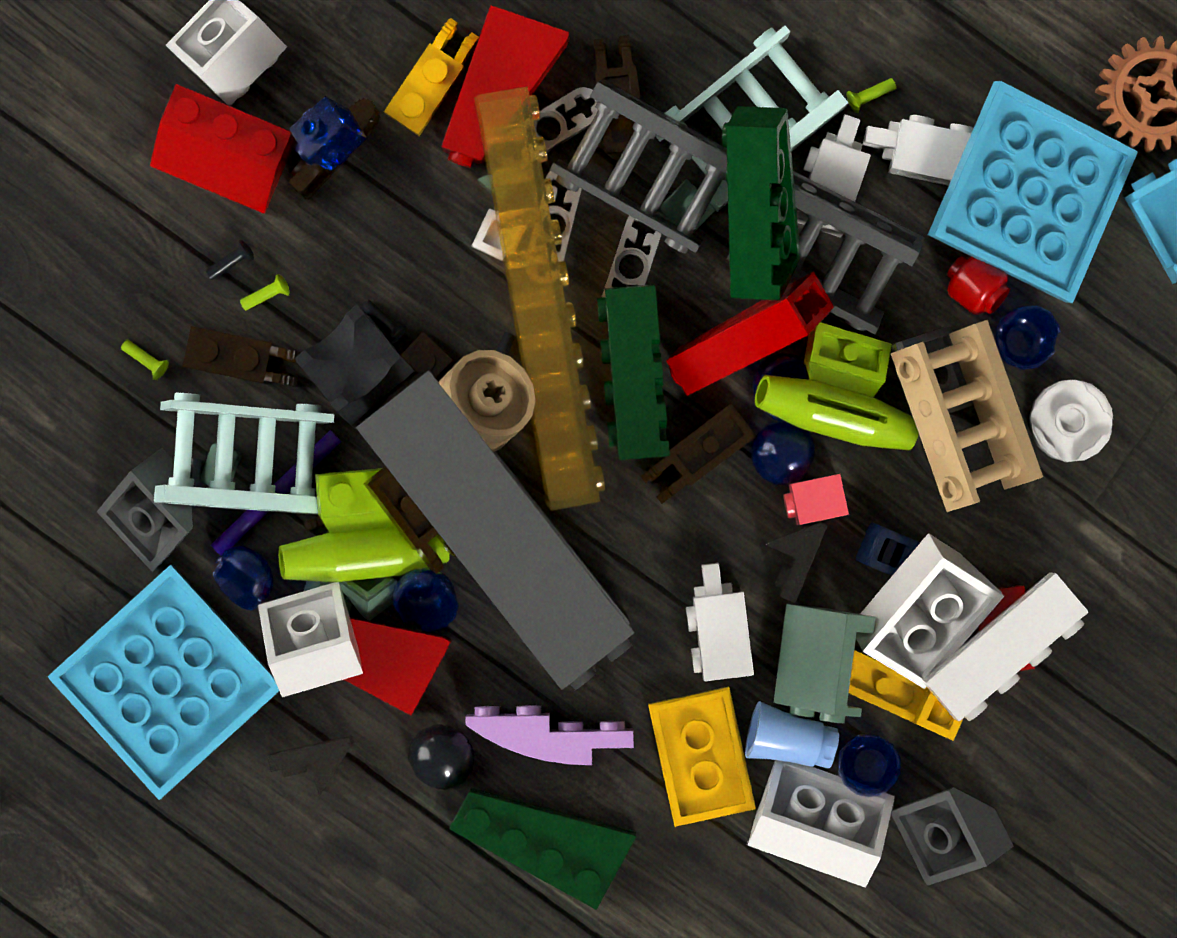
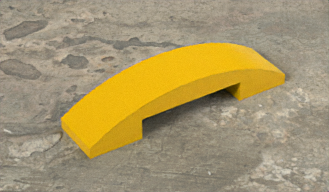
[849,650,964,741]

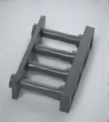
[550,79,727,254]
[726,171,925,334]

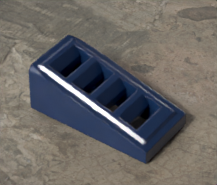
[856,523,920,576]

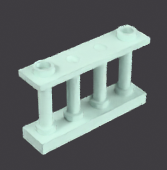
[656,26,848,212]
[154,393,334,515]

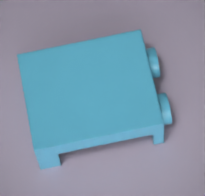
[1125,159,1177,284]

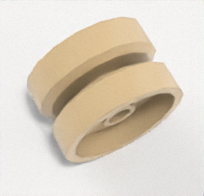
[439,350,536,452]

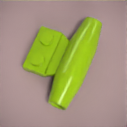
[755,322,919,450]
[279,468,450,583]

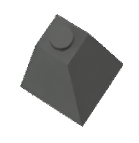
[97,448,193,572]
[891,787,1014,886]

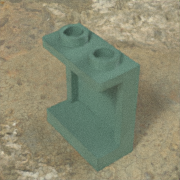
[773,604,876,723]

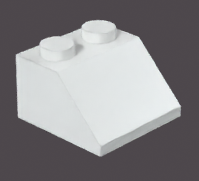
[166,0,287,106]
[258,582,363,697]

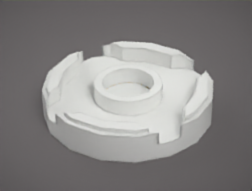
[1029,380,1113,462]

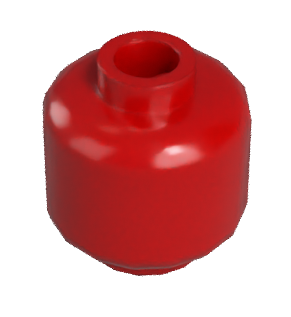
[947,256,1010,315]

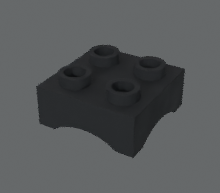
[294,305,414,426]

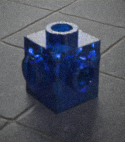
[290,96,367,171]

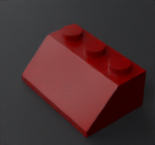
[150,84,297,214]

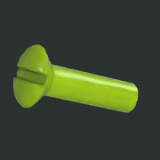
[846,78,896,113]
[240,274,290,311]
[121,339,169,380]

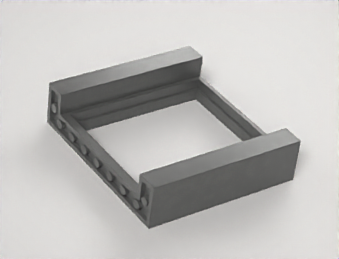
[356,370,634,690]

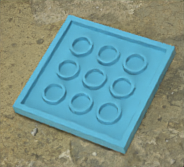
[928,81,1138,303]
[48,564,279,800]

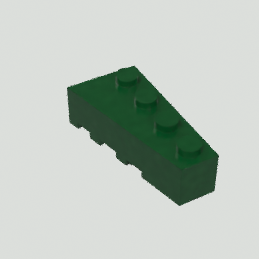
[722,106,800,300]
[597,284,670,460]
[449,788,637,910]

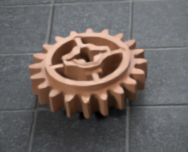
[1095,36,1177,153]

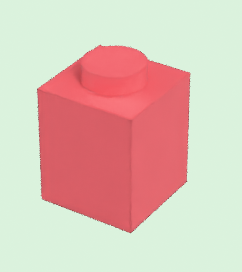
[783,474,849,525]

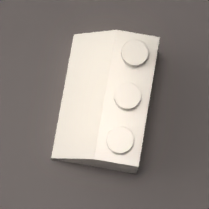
[856,533,1004,689]
[748,760,895,888]

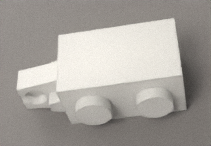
[796,115,871,238]
[863,115,974,186]
[686,563,754,681]

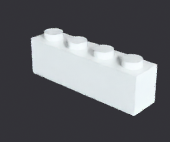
[922,572,1088,721]

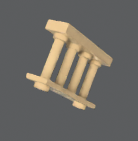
[891,320,1043,512]

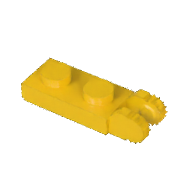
[384,18,479,136]

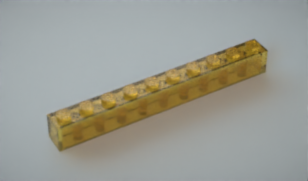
[474,86,605,511]

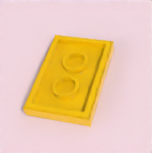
[648,686,756,827]

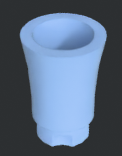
[745,701,839,768]

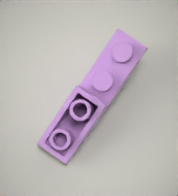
[466,705,634,765]

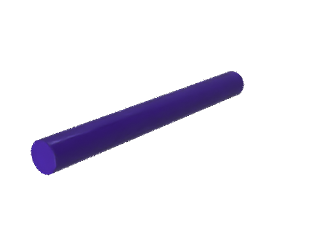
[211,430,342,556]

